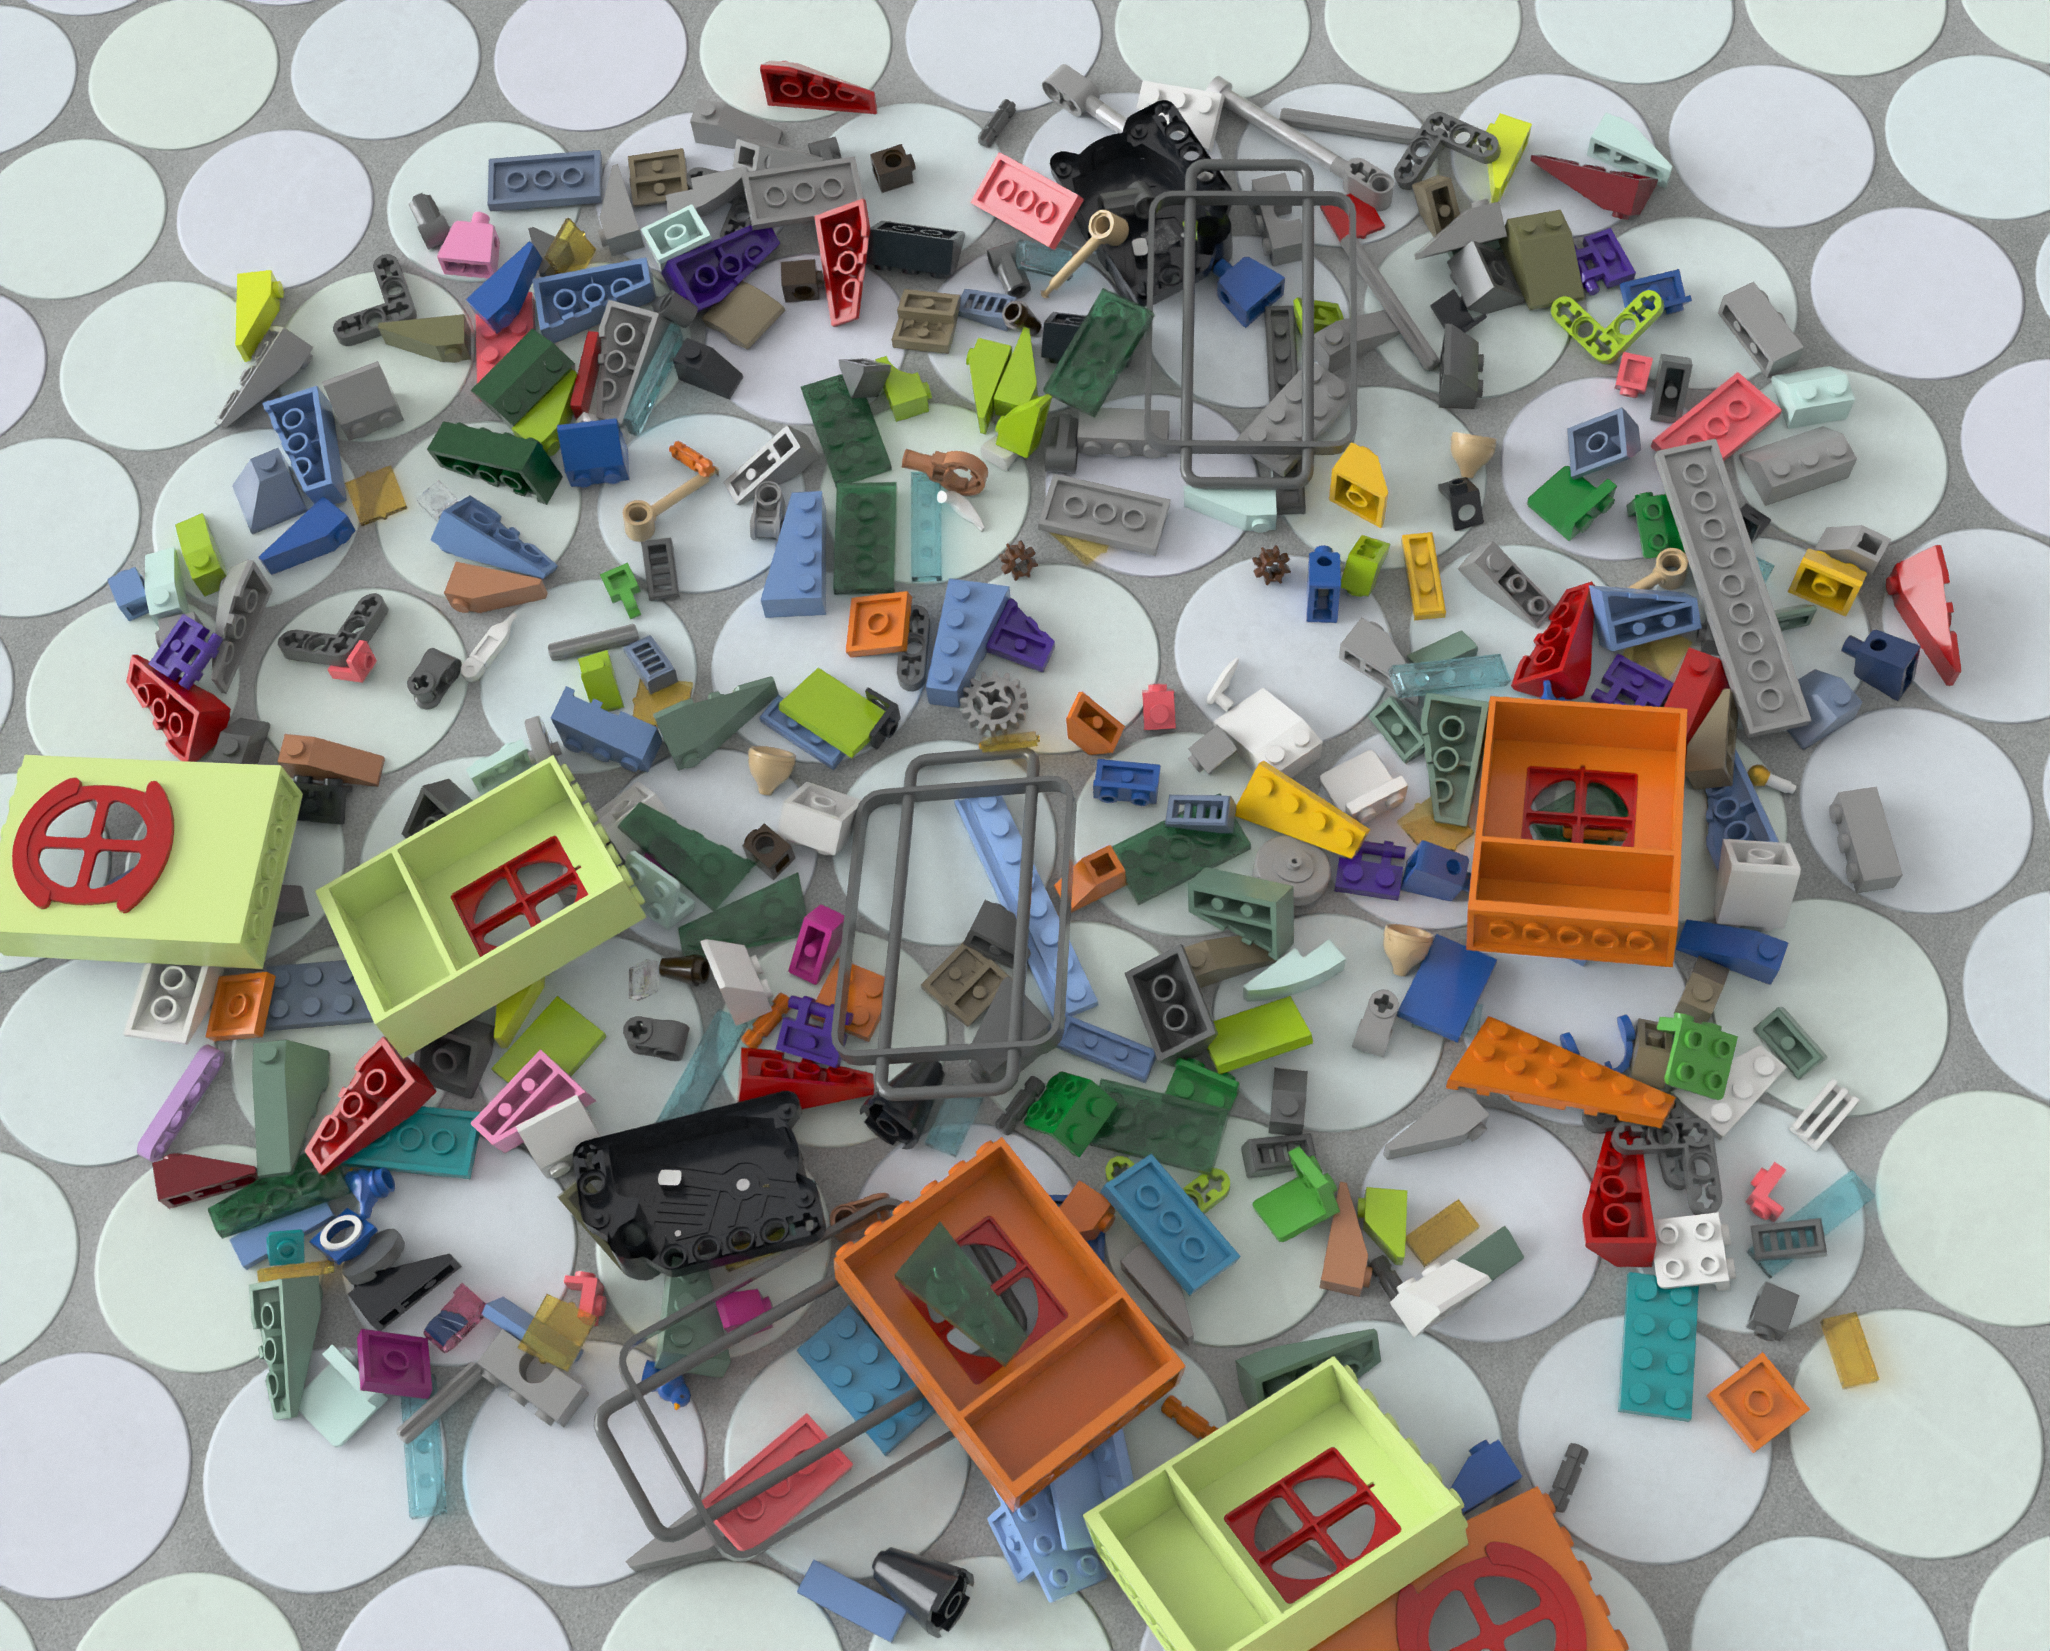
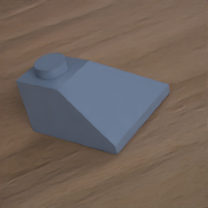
[1567,407,1641,480]
[232,448,307,534]
[1787,669,1863,750]

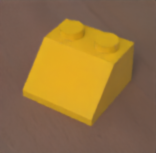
[1329,442,1388,528]
[1788,548,1867,617]

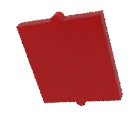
[1320,193,1385,242]

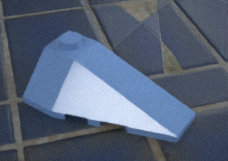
[430,495,558,579]
[1706,749,1780,871]

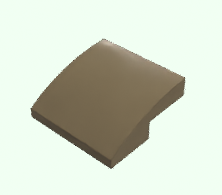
[628,148,689,208]
[701,281,786,349]
[891,289,961,354]
[921,943,1013,1027]

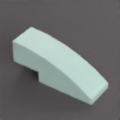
[1243,939,1346,1002]

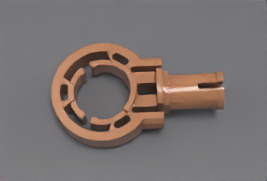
[901,449,989,496]

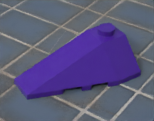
[661,225,780,312]

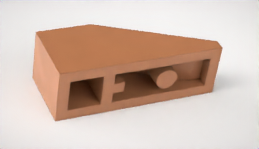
[444,562,548,613]
[277,734,385,787]
[1319,1182,1373,1297]

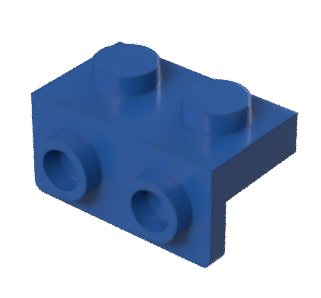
[1619,269,1692,321]
[1093,759,1161,806]

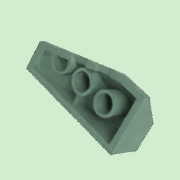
[653,676,779,771]
[1420,692,1489,827]
[252,1039,330,1179]
[249,1276,323,1420]
[1235,1328,1381,1409]

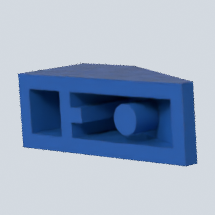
[466,241,543,334]
[258,496,356,575]
[1675,919,1789,985]
[1451,1439,1523,1516]

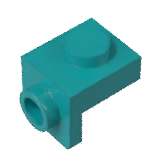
[266,1229,305,1266]

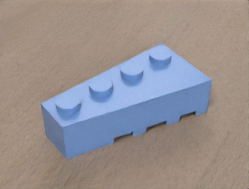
[532,257,656,343]
[262,386,347,505]
[760,491,826,618]
[926,578,1011,708]

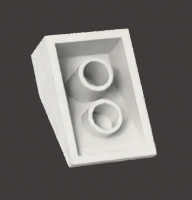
[1213,688,1323,778]
[123,963,225,1045]

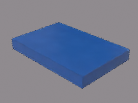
[1397,934,1497,1043]

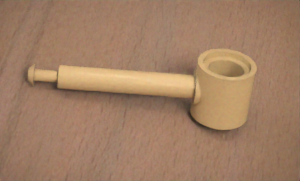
[1041,210,1129,298]
[623,466,719,542]
[1594,548,1688,618]

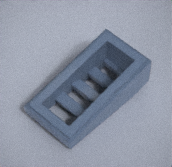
[958,289,1017,332]
[623,635,678,695]
[1165,794,1236,833]

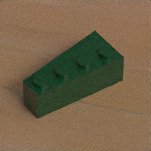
[427,421,563,505]

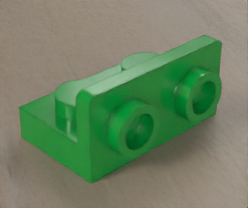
[1162,1058,1240,1128]

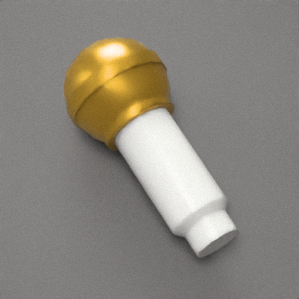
[1747,764,1796,794]

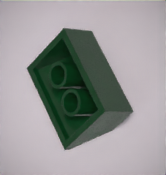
[471,329,575,430]

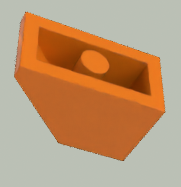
[1066,692,1125,755]
[1059,1180,1116,1241]

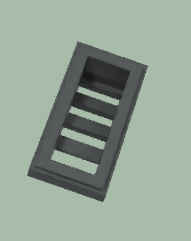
[641,537,680,601]
[1241,1133,1317,1178]
[1750,1218,1827,1261]

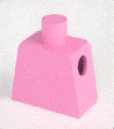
[437,212,500,279]

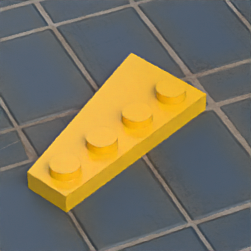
[1235,760,1371,859]

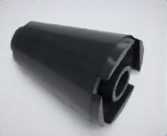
[860,1061,945,1150]
[872,1547,974,1638]

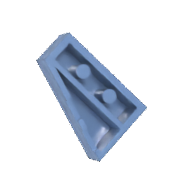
[1589,585,1702,652]

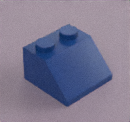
[557,418,630,488]

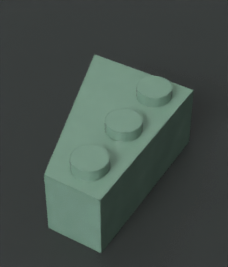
[1188,867,1294,960]
[655,1256,731,1378]

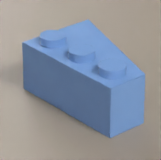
[551,686,663,773]

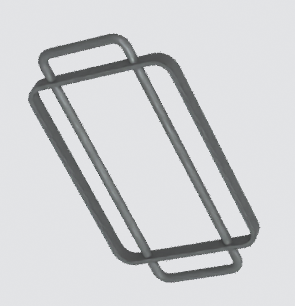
[1144,159,1357,490]
[831,746,1077,1101]
[593,1198,1027,1561]

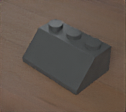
[1124,944,1218,1067]

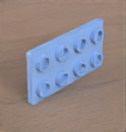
[1050,1428,1134,1551]
[987,1485,1107,1603]

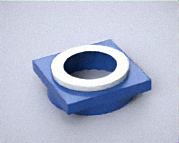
[309,1208,378,1265]

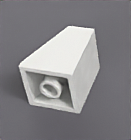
[1713,839,1801,931]

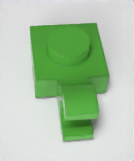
[600,562,641,620]

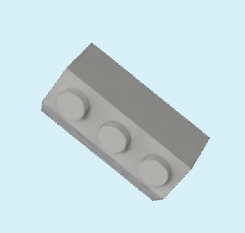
[1739,426,1857,506]

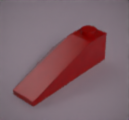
[760,61,877,114]
[814,198,870,327]
[1511,581,1595,699]
[126,654,231,762]
[737,1047,875,1109]
[1582,1131,1657,1267]

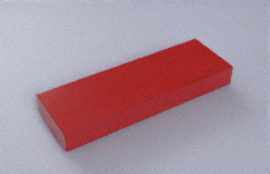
[570,331,601,421]

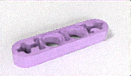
[137,1044,225,1162]

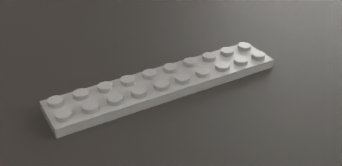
[1654,439,1812,738]

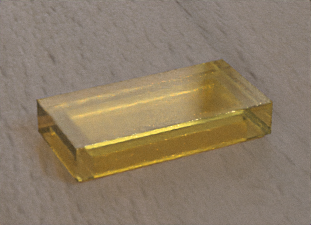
[1405,1199,1480,1268]
[257,1260,335,1283]
[1820,1312,1880,1390]

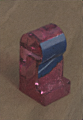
[423,1283,486,1353]

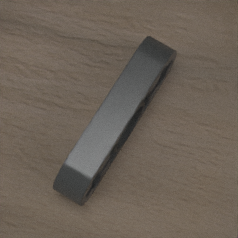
[897,605,930,691]

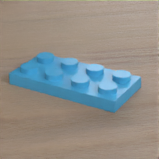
[1100,1154,1241,1296]
[797,1305,936,1456]

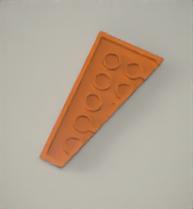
[1446,1016,1676,1128]

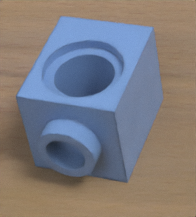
[107,567,149,621]

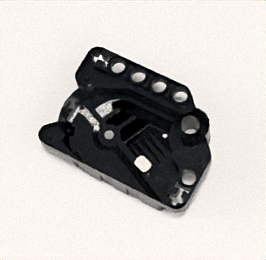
[1050,100,1233,307]
[573,1091,826,1281]

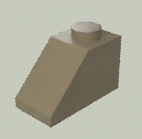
[1412,175,1460,237]
[1673,956,1730,1024]
[1630,1018,1672,1089]

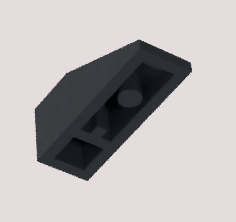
[348,1253,462,1331]

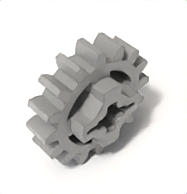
[960,670,1028,737]

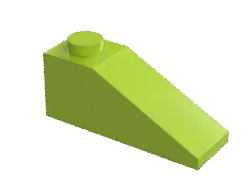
[993,327,1039,416]
[966,338,1012,434]
[511,369,577,457]
[175,513,228,597]

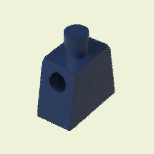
[1841,629,1921,701]

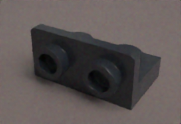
[293,775,353,824]

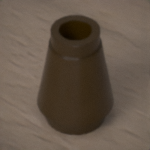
[1002,301,1042,336]
[659,954,710,986]

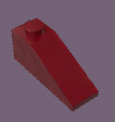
[152,1153,266,1209]

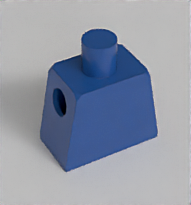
[1213,257,1285,328]
[1306,545,1341,623]
[1400,840,1471,901]

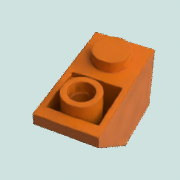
[1054,845,1126,913]

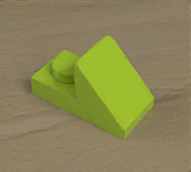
[1293,297,1344,338]
[578,650,624,712]

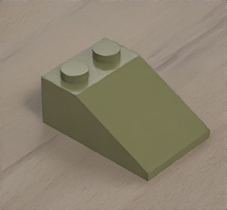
[1498,209,1585,310]

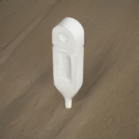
[460,613,517,682]

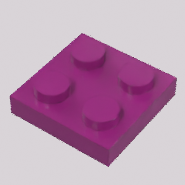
[357,1329,433,1399]

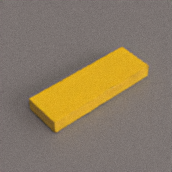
[1401,532,1446,621]

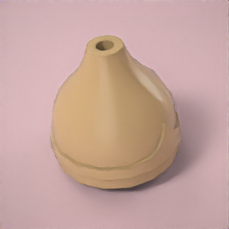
[1451,432,1497,478]
[748,746,796,796]
[1383,924,1433,976]

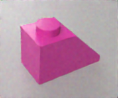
[788,904,844,985]
[715,1289,773,1336]

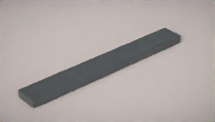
[1264,305,1306,515]

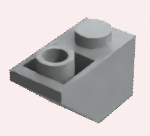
[1814,525,1891,581]

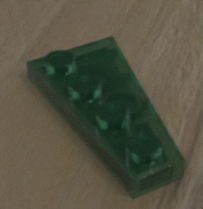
[617,802,757,912]
[895,1222,1028,1367]

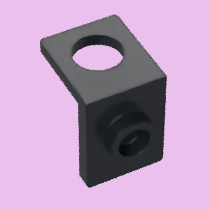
[1430,289,1487,333]
[1438,477,1484,531]
[1739,503,1771,544]
[865,687,901,750]

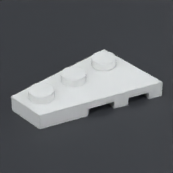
[1137,80,1225,152]
[1671,1045,1787,1141]

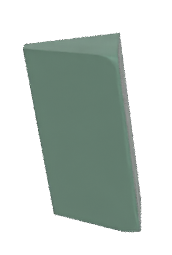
[1774,604,1817,631]
[1407,630,1478,682]
[1368,696,1425,764]
[1753,1007,1828,1080]
[1456,1225,1524,1281]

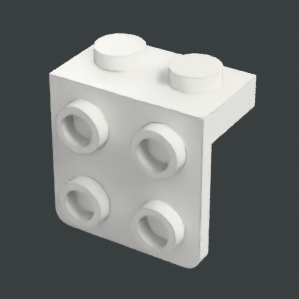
[1320,750,1408,824]
[1653,1212,1736,1291]

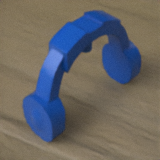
[1560,1014,1636,1074]

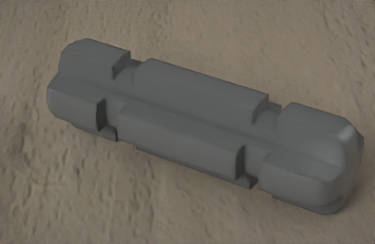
[978,99,1016,148]
[995,1076,1045,1136]
[1369,1255,1403,1301]
[1549,1443,1589,1513]

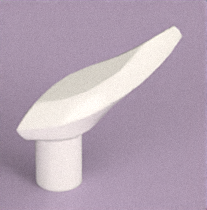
[937,491,985,532]
[1207,658,1239,712]

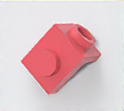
[1614,352,1653,398]
[328,640,377,683]
[1142,684,1176,730]
[1745,1162,1786,1222]
[564,1271,606,1326]

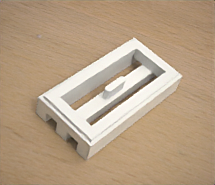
[1789,1078,1860,1151]

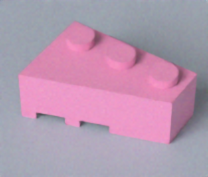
[470,1049,596,1153]

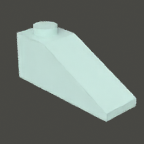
[1587,113,1673,188]
[1184,486,1277,533]
[145,547,189,627]

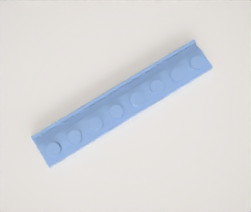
[954,796,1098,1021]

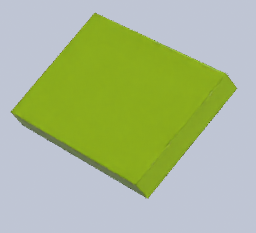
[779,667,886,758]
[491,996,607,1083]
[1207,996,1313,1075]

